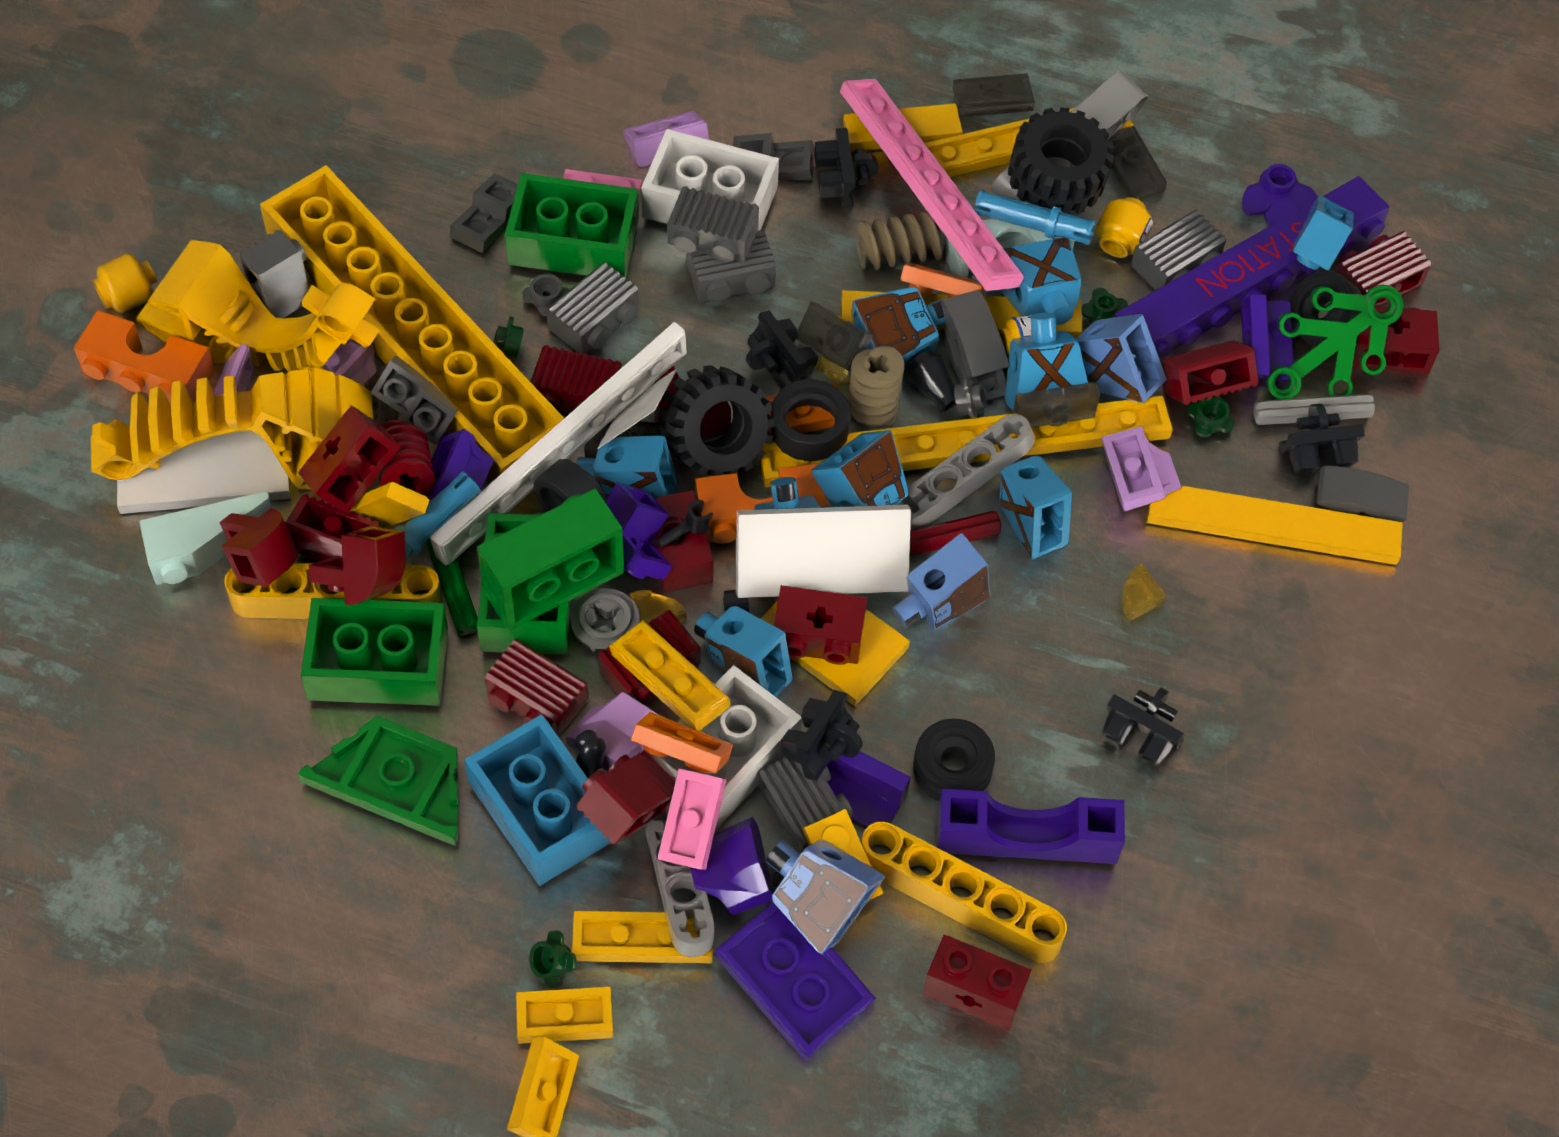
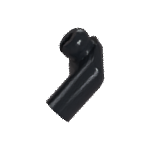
[575,730,607,778]

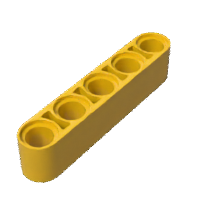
[224,563,443,619]
[861,822,1067,963]

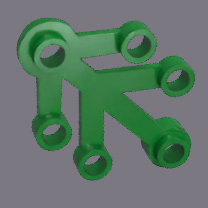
[1266,285,1404,399]

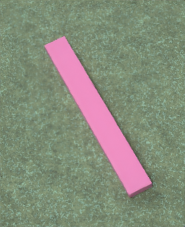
[840,79,1024,291]

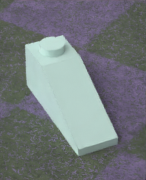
[139,491,272,585]

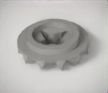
[570,588,640,652]

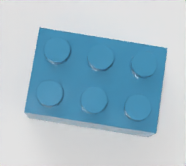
[464,714,610,887]

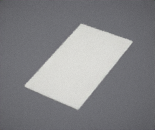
[597,369,677,449]

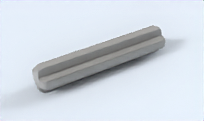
[1253,394,1375,425]

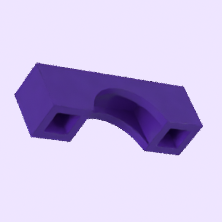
[936,789,1125,864]

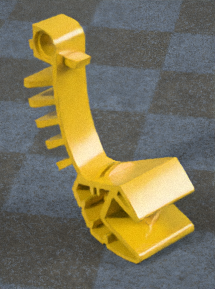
[136,240,380,372]
[91,367,373,490]

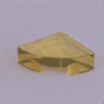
[816,354,851,385]
[1122,564,1166,622]
[630,590,687,623]

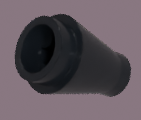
[906,350,956,412]

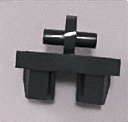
[814,128,879,208]
[746,310,818,388]
[1279,403,1365,473]
[1102,687,1184,767]
[781,690,863,781]

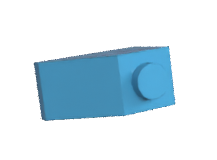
[1292,195,1354,270]

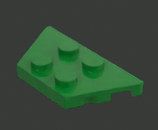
[297,716,459,846]

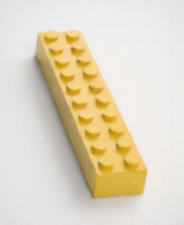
[260,165,564,482]

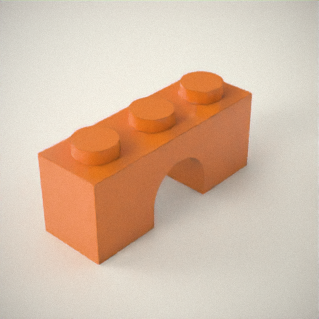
[74,310,215,405]
[695,463,829,544]

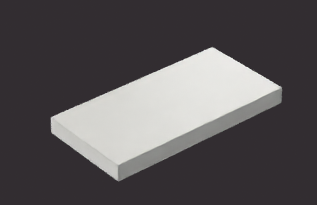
[117,430,291,514]
[736,505,911,598]

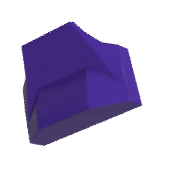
[426,429,494,502]
[690,817,774,915]

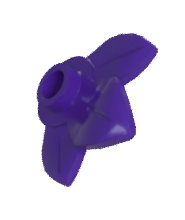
[1241,164,1318,226]

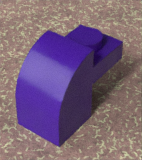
[605,482,673,580]

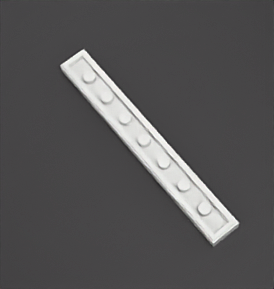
[430,322,687,566]

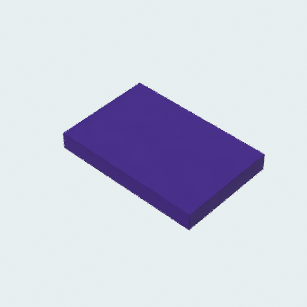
[713,902,877,1061]

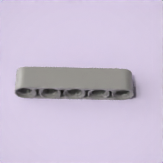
[991,70,1149,203]

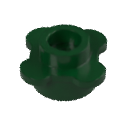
[1081,288,1128,324]
[493,316,524,359]
[1188,396,1235,437]
[529,930,577,987]

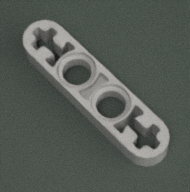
[897,414,1035,530]
[646,806,714,957]

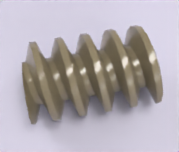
[855,211,942,270]
[848,346,904,428]

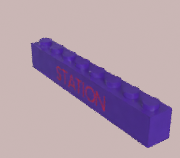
[1114,176,1390,359]

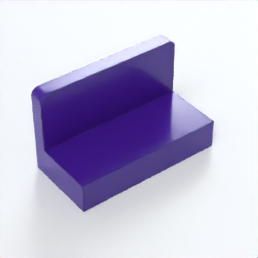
[1241,294,1293,382]
[827,751,911,829]

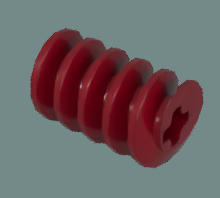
[379,420,435,496]

